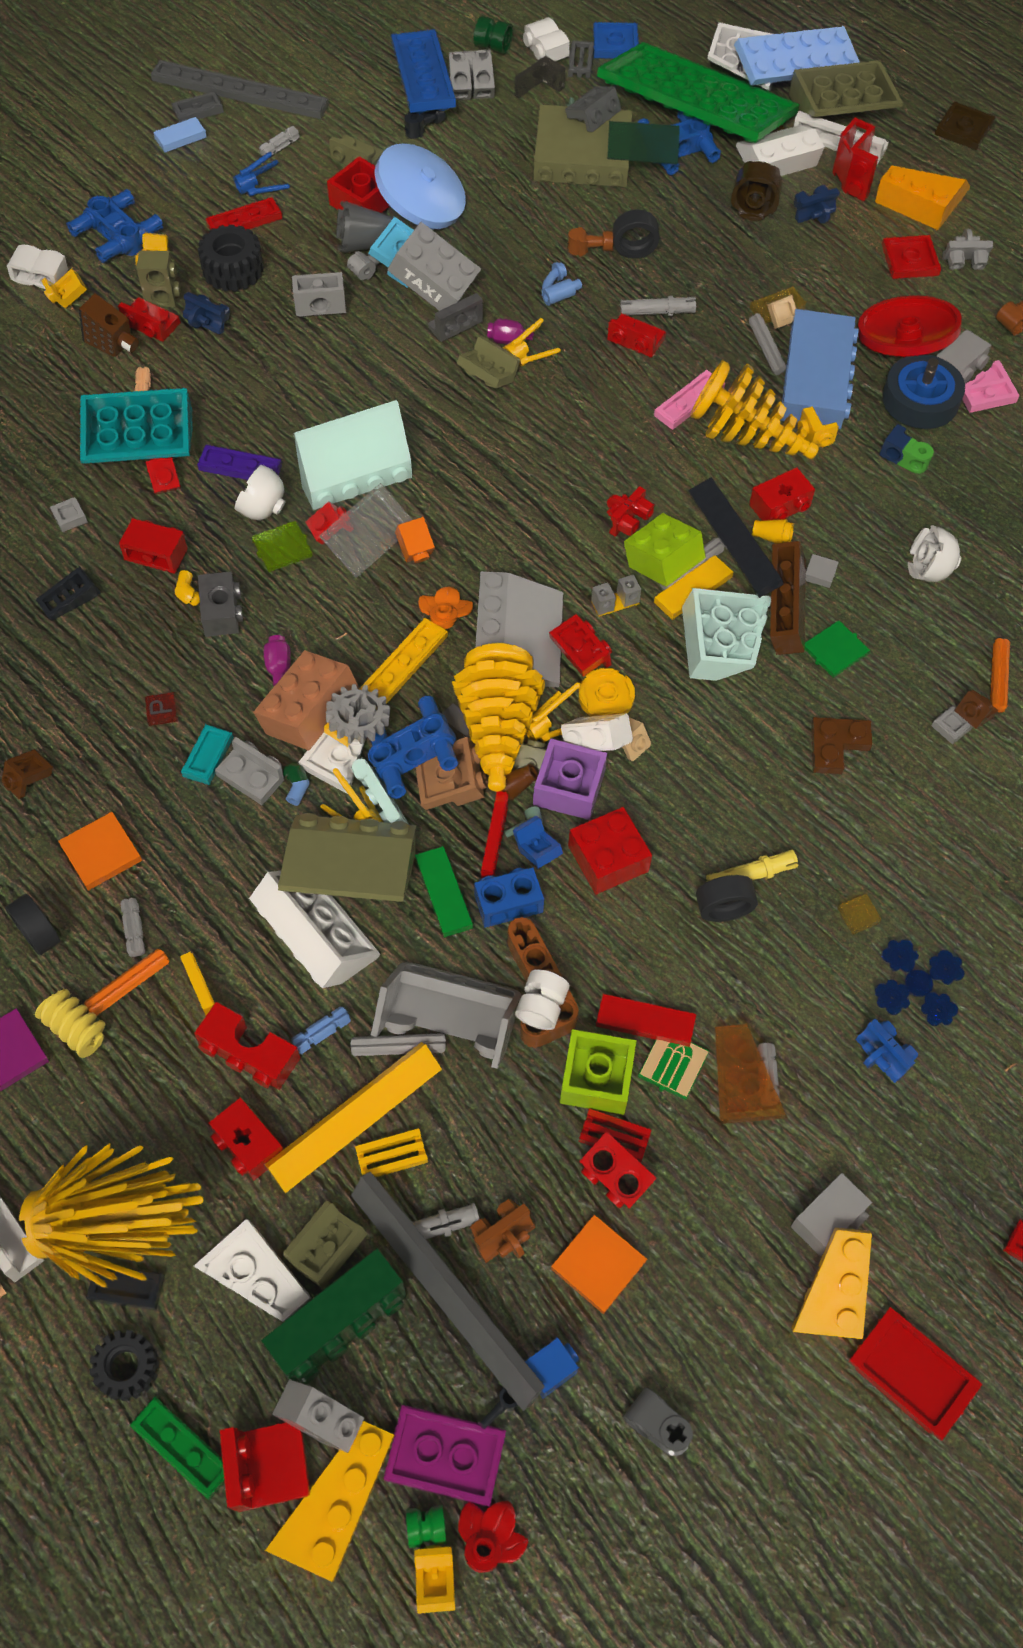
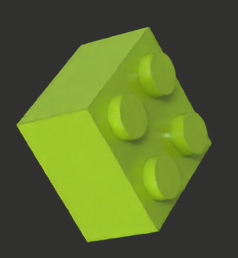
[624,513,706,587]
[560,1029,637,1115]

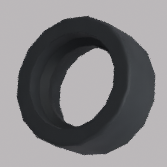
[612,209,660,259]
[696,875,758,922]
[5,894,61,955]

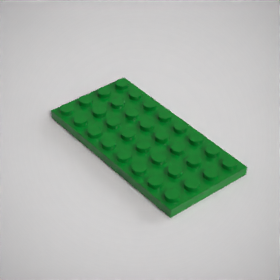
[597,42,800,142]

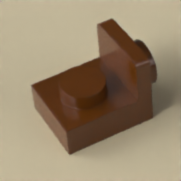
[954,690,999,729]
[2,749,53,799]

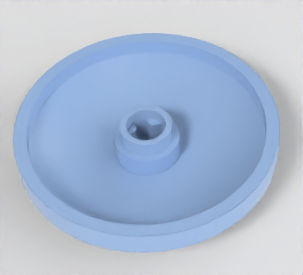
[375,144,466,229]

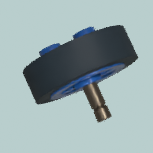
[882,355,965,429]

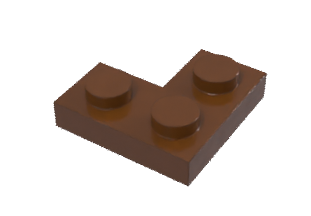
[811,717,872,775]

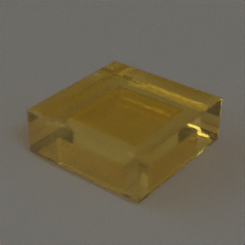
[838,894,881,934]

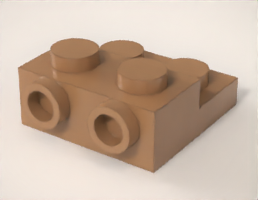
[416,737,488,810]

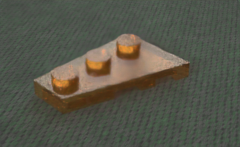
[715,1024,788,1124]

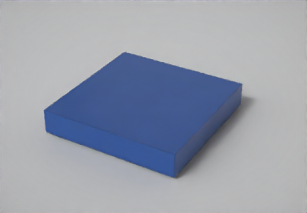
[593,22,638,59]

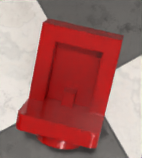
[145,457,181,495]
[305,501,354,545]

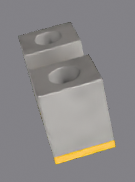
[591,574,641,617]

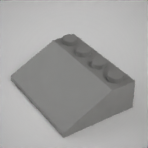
[475,571,563,687]

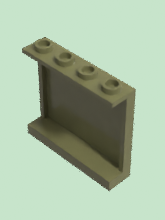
[533,105,632,187]

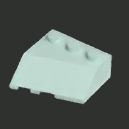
[682,588,771,681]

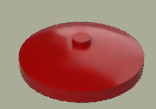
[858,296,962,357]

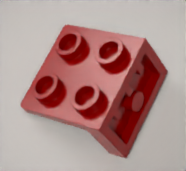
[220,1422,310,1512]

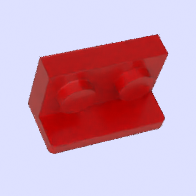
[118,297,180,342]
[607,313,666,358]
[549,614,612,677]

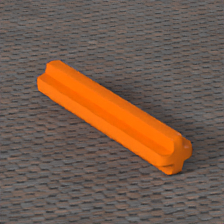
[990,638,1010,713]
[84,948,169,1016]

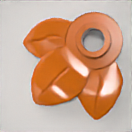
[418,586,473,629]

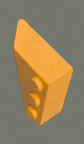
[875,166,970,230]

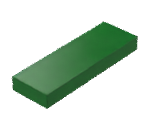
[415,846,473,938]
[130,1397,225,1500]

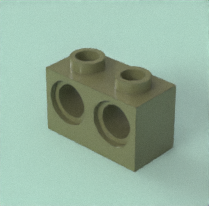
[136,250,181,307]

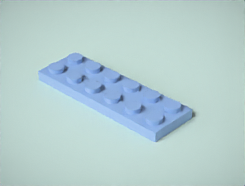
[734,26,859,85]

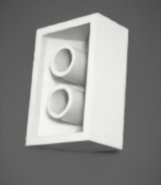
[736,126,824,176]

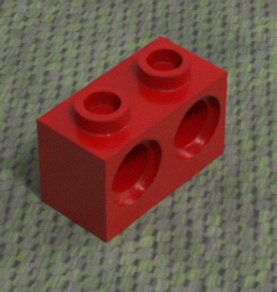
[579,1131,657,1209]

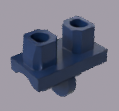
[793,185,840,224]
[183,292,229,334]

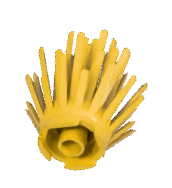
[19,1143,203,1287]

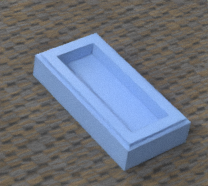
[153,117,207,153]

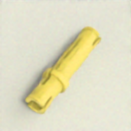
[706,849,798,882]

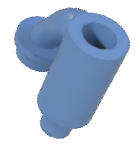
[541,262,582,306]

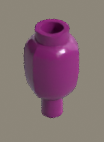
[487,319,534,345]
[264,635,291,686]

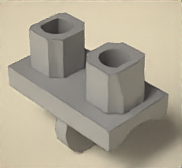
[942,229,993,270]

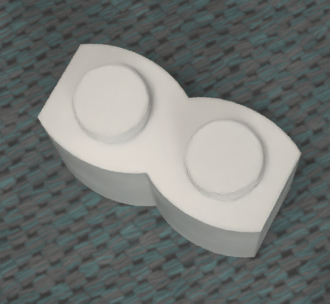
[523,17,569,65]
[7,245,68,289]

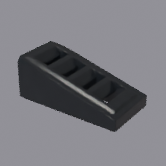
[36,566,101,621]

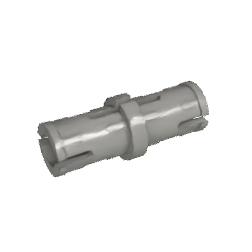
[411,1202,479,1239]

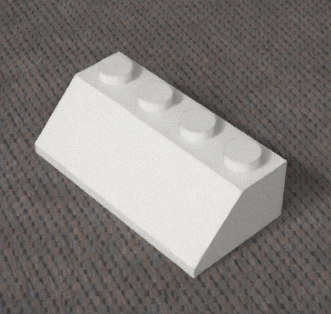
[249,870,380,988]

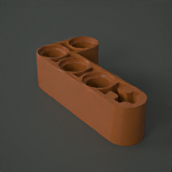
[507,917,578,1048]

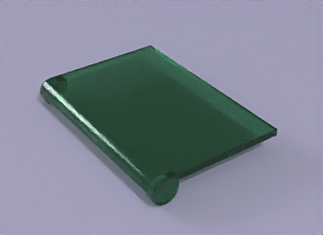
[607,121,679,164]

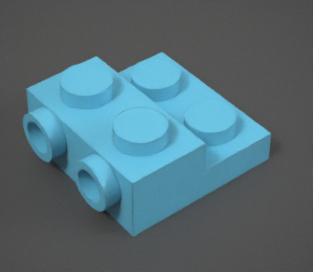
[368,217,414,288]

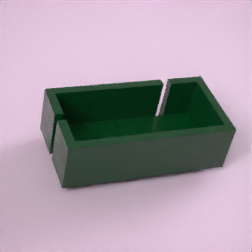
[261,1248,406,1385]

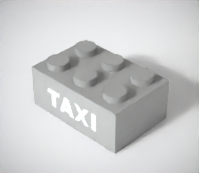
[387,222,481,311]

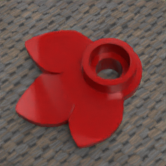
[458,1501,529,1573]

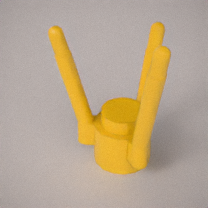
[503,318,561,366]
[526,682,580,743]
[320,768,383,822]

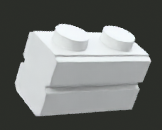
[561,713,633,751]

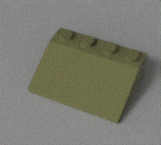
[789,60,903,117]
[278,813,416,902]

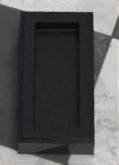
[86,1268,164,1311]

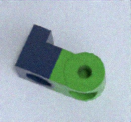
[879,424,934,473]

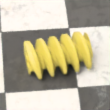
[34,989,106,1058]

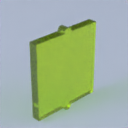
[251,521,313,572]

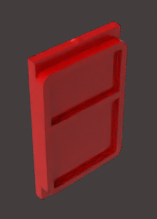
[848,1307,983,1441]

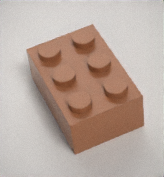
[253,650,359,751]

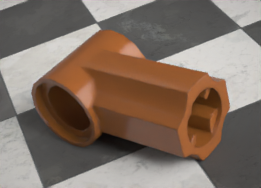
[996,301,1023,335]

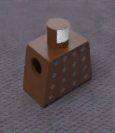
[79,293,139,357]

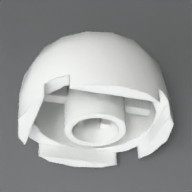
[234,465,286,521]
[908,525,961,582]

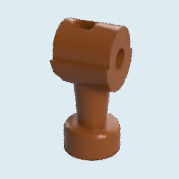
[567,227,613,257]

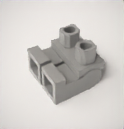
[448,50,495,100]

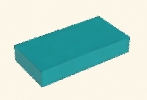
[181,724,233,785]

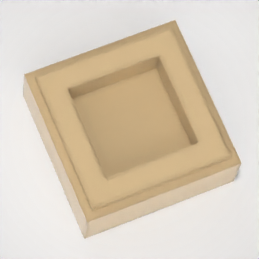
[767,295,796,329]

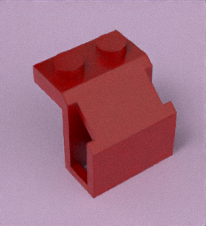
[832,117,879,201]

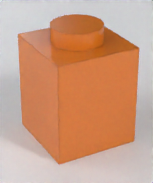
[395,517,435,563]

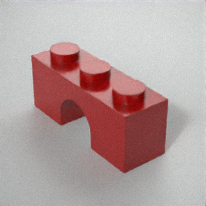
[194,1002,301,1090]

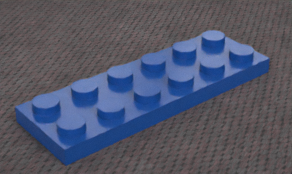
[391,29,456,114]

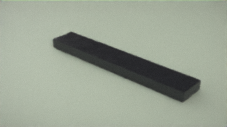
[688,477,784,598]

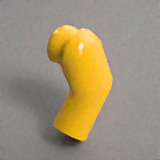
[175,570,200,606]

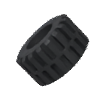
[198,225,264,292]

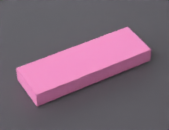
[654,370,726,430]

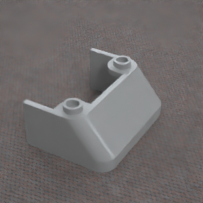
[371,962,521,1069]

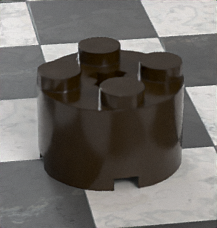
[731,161,782,221]

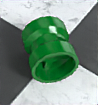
[406,1504,446,1549]

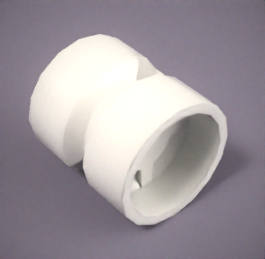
[515,969,569,1030]

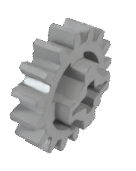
[326,684,390,744]

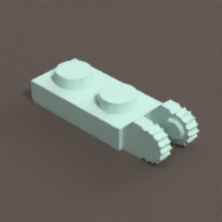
[351,758,409,825]

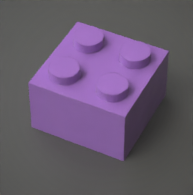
[533,738,608,820]

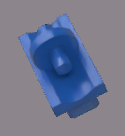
[856,1019,918,1083]

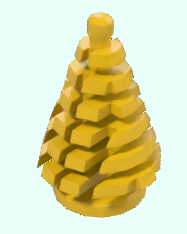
[690,360,819,459]
[452,643,545,792]

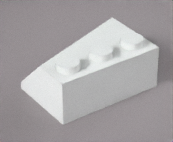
[708,23,773,91]

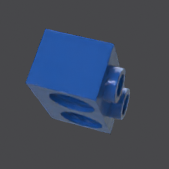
[474,868,544,928]

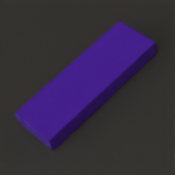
[197,445,282,480]

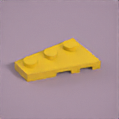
[791,1227,872,1339]

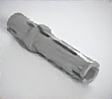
[620,296,696,316]

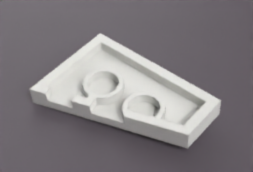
[299,733,366,794]
[194,1219,312,1322]

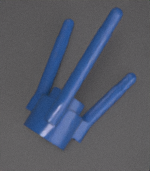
[233,152,290,197]

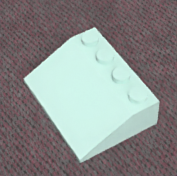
[294,400,412,510]

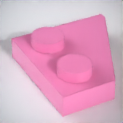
[962,360,1019,413]

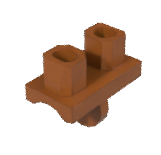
[470,1199,535,1263]

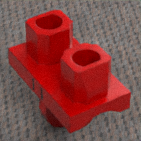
[607,486,655,537]

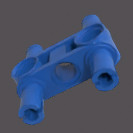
[636,110,721,175]
[66,189,164,263]
[368,696,458,799]

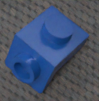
[513,816,563,869]

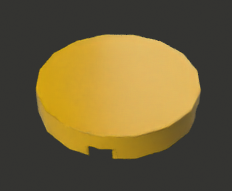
[578,668,635,717]

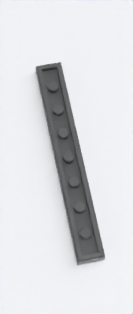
[151,60,329,119]
[351,1172,545,1411]

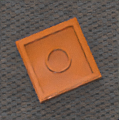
[58,812,142,891]
[551,1215,647,1315]

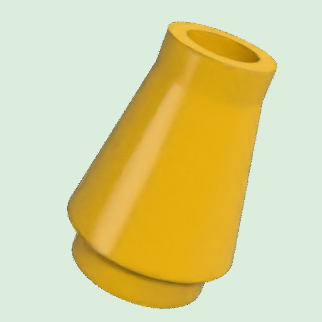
[752,519,794,544]

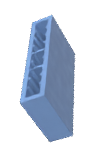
[781,309,859,429]

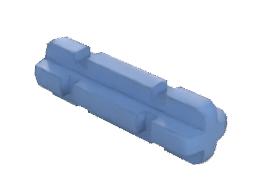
[291,1007,351,1054]

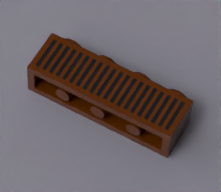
[770,541,806,655]

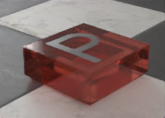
[145,692,178,726]

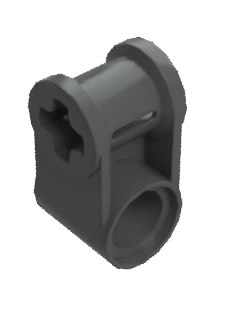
[623,1387,693,1456]

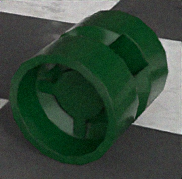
[473,16,513,54]

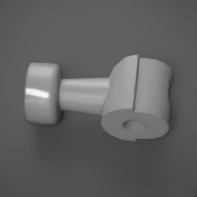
[347,251,380,280]

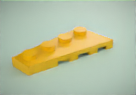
[265,1421,394,1583]

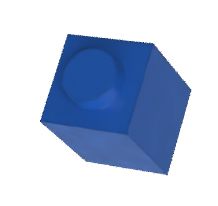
[525,1338,579,1399]

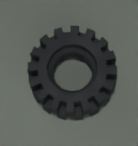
[89,1330,159,1401]

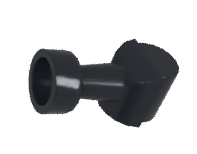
[404,109,446,139]

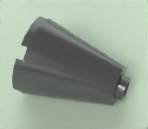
[336,201,394,253]

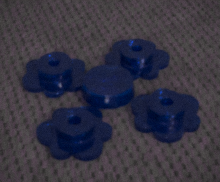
[875,939,965,1026]

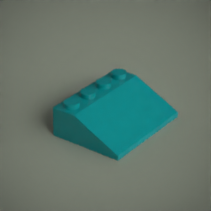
[80,388,193,464]

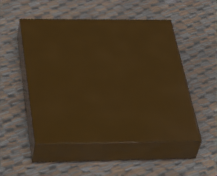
[934,102,996,150]

